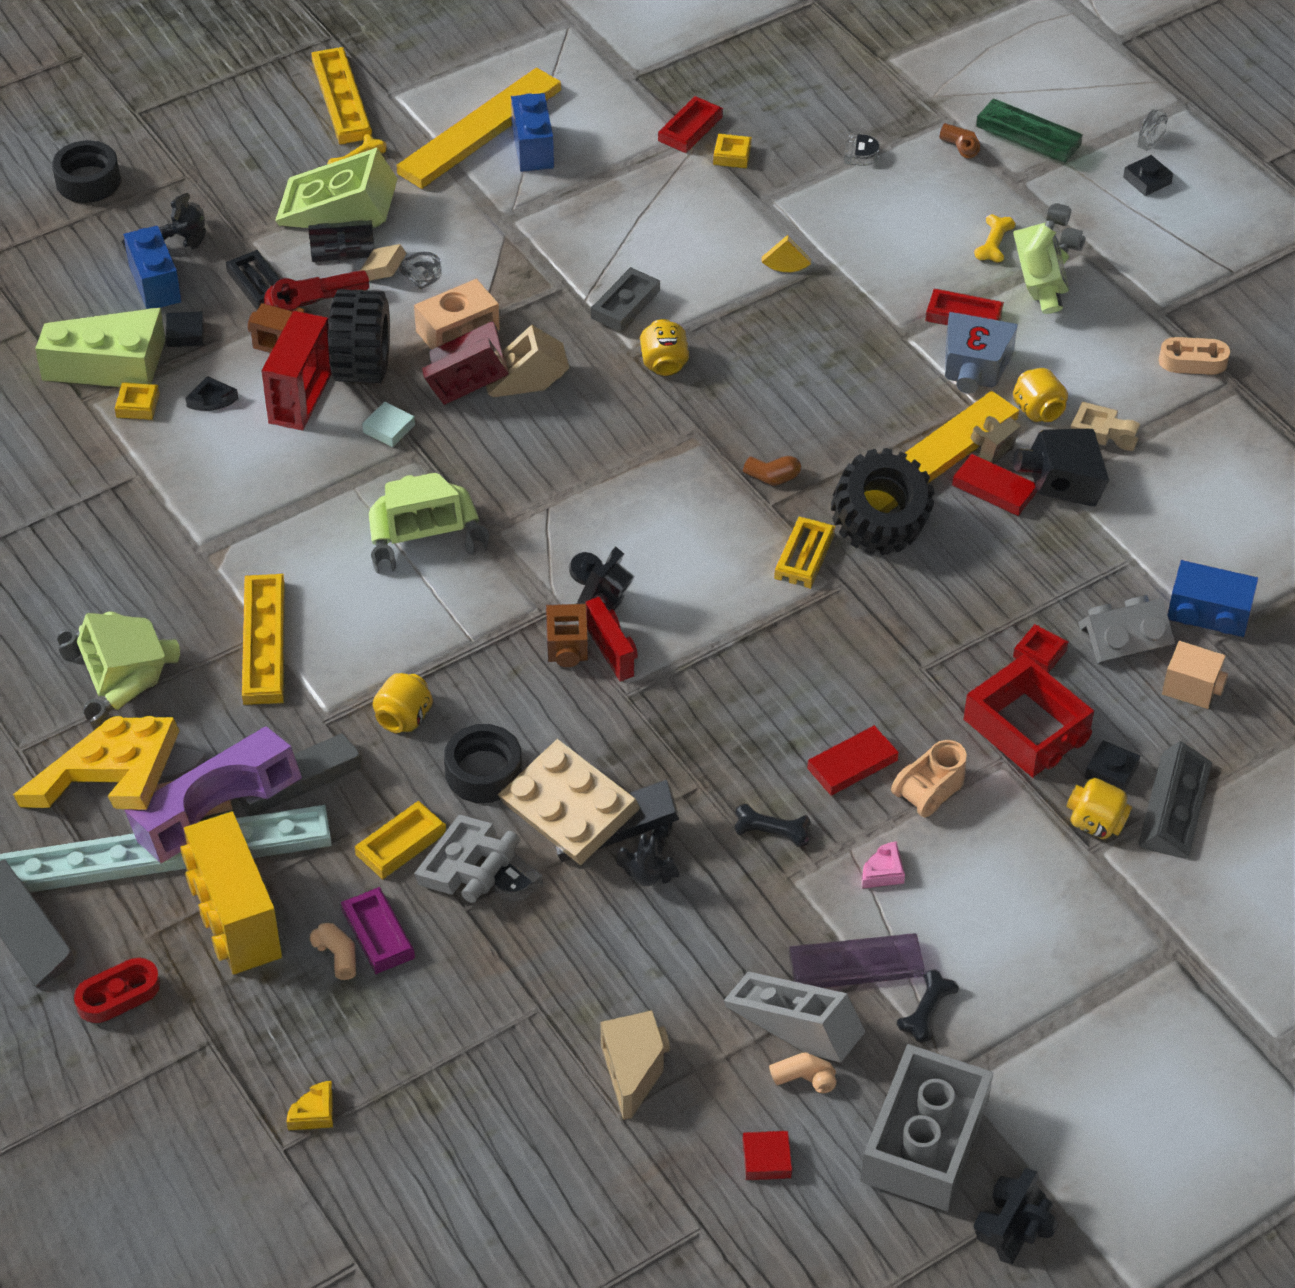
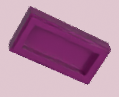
[341,887,415,975]

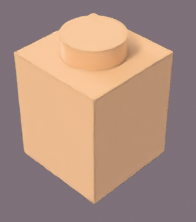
[1162,641,1228,709]

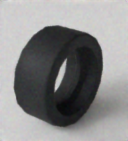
[52,140,121,203]
[444,724,522,803]

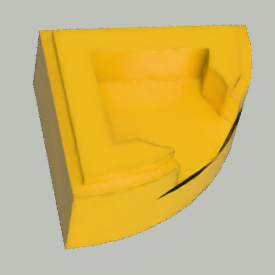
[761,235,811,272]
[287,1081,333,1131]

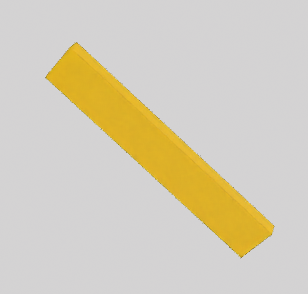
[396,67,561,189]
[864,391,1019,513]

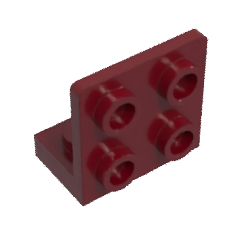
[422,321,509,405]

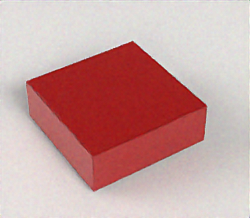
[1013,624,1069,673]
[742,1131,792,1180]

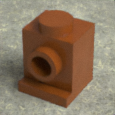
[248,303,305,353]
[546,604,588,667]

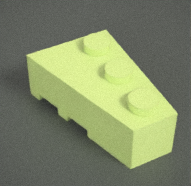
[35,308,166,387]

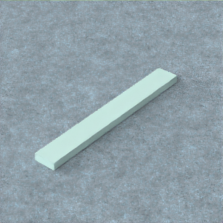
[0,805,332,893]

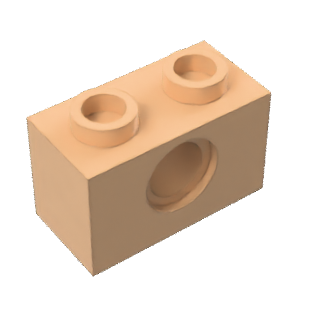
[414,278,500,350]

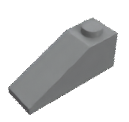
[724,971,865,1062]

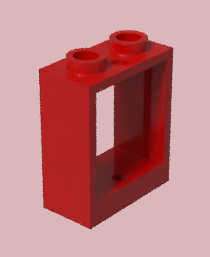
[261,311,332,431]
[963,654,1094,778]

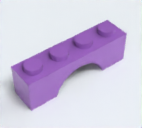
[125,726,302,863]

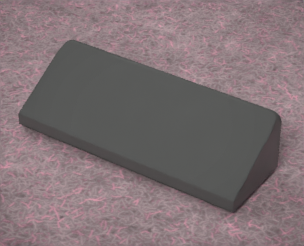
[238,733,361,816]
[1138,741,1212,859]
[0,859,74,989]

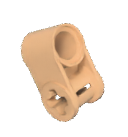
[891,740,967,818]

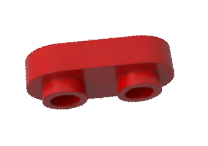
[74,958,160,1023]

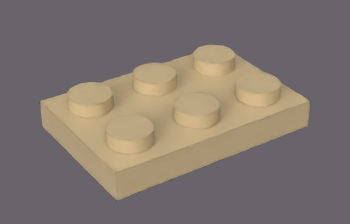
[498,739,640,865]

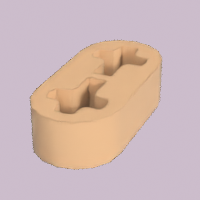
[1158,337,1230,375]

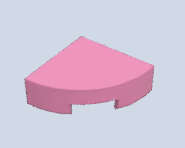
[862,841,905,889]

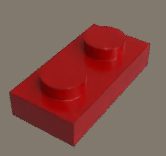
[585,597,638,682]

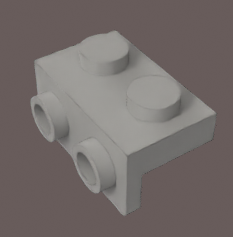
[1078,595,1176,664]

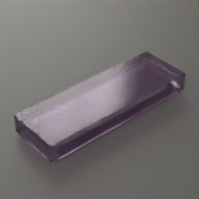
[789,933,925,988]

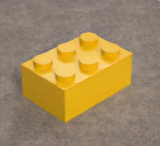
[180,811,282,975]

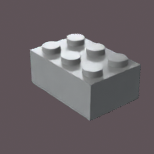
[861,1044,994,1212]

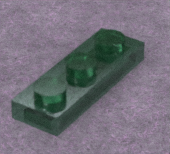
[976,98,1083,163]

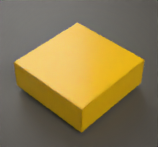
[713,134,752,168]
[115,383,160,420]

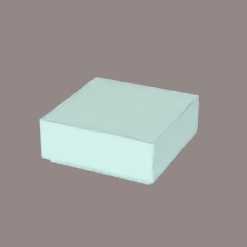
[362,402,415,447]

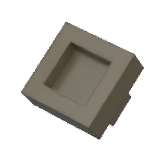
[971,416,1021,464]

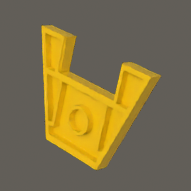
[13,716,180,810]

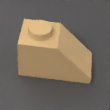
[486,325,569,397]
[601,1010,670,1120]

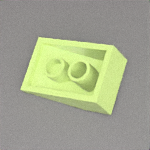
[275,148,398,228]

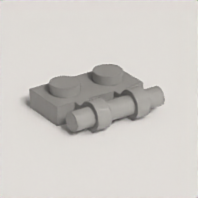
[414,815,520,903]

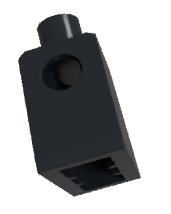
[1013,428,1109,507]

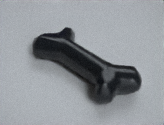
[734,803,811,847]
[897,969,959,1043]

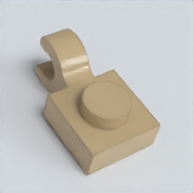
[1071,402,1140,451]

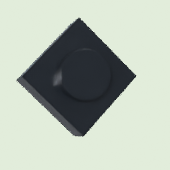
[1123,155,1173,196]
[1085,740,1141,791]

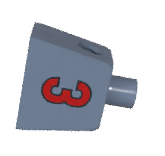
[945,312,1018,394]

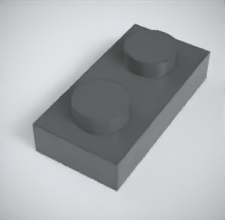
[591,267,660,332]

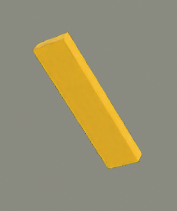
[311,47,372,145]
[242,574,285,705]

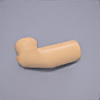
[310,923,356,980]
[769,1052,837,1093]

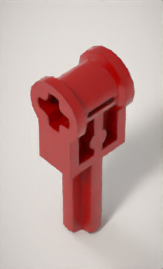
[264,270,370,311]

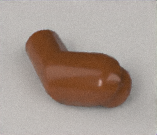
[939,123,980,159]
[743,456,802,486]

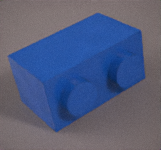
[511,93,554,172]
[123,225,181,309]
[1167,560,1259,637]

